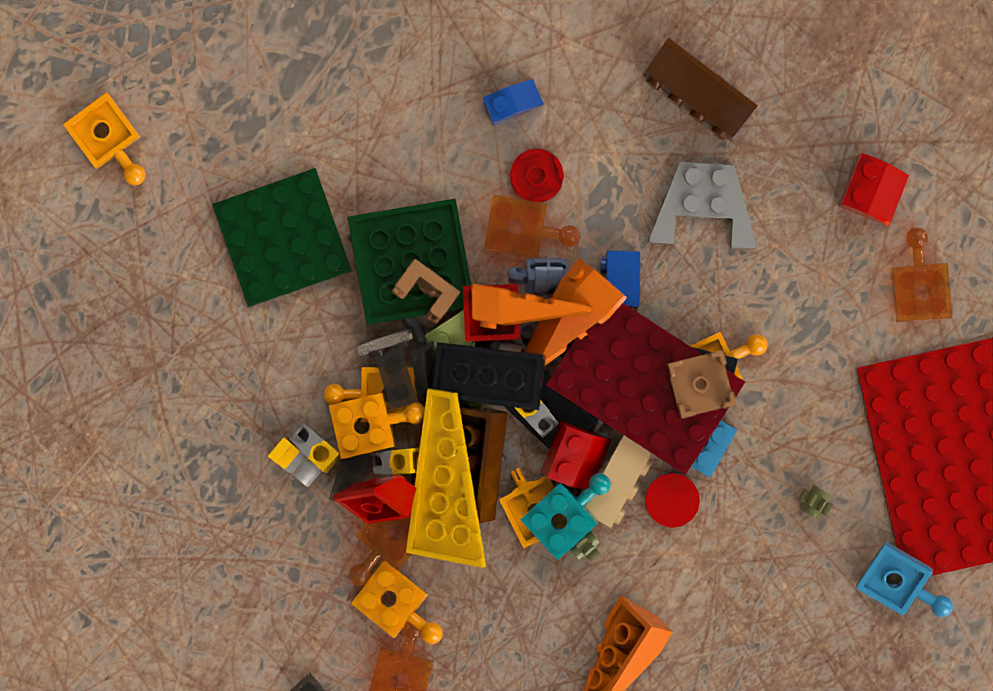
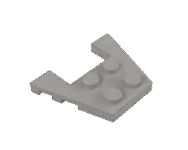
[649,162,756,249]

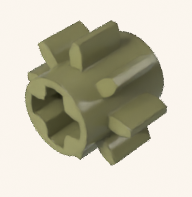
[798,485,833,519]
[570,531,601,562]

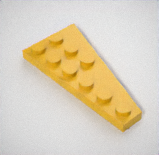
[406,389,486,568]

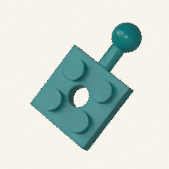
[520,473,611,561]

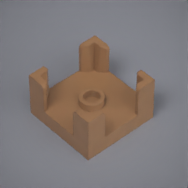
[392,259,460,324]
[666,350,737,418]

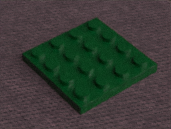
[212,168,352,308]
[347,198,472,326]

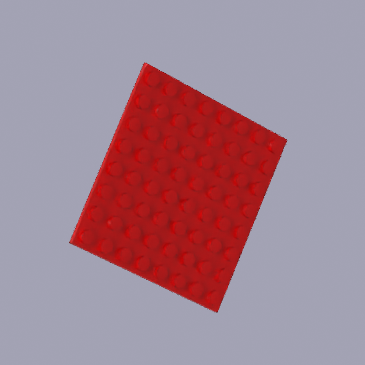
[856,337,993,576]

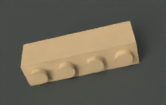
[585,435,652,528]

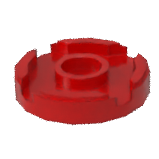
[510,148,564,204]
[645,473,700,528]

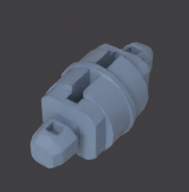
[508,256,570,295]

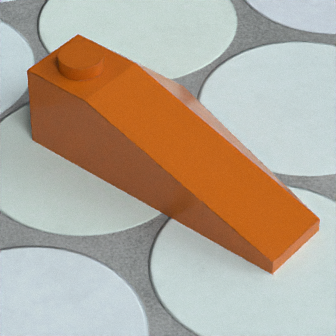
[524,258,627,365]
[472,284,592,329]
[583,596,673,691]

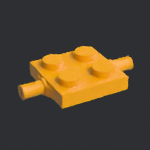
[499,467,567,556]

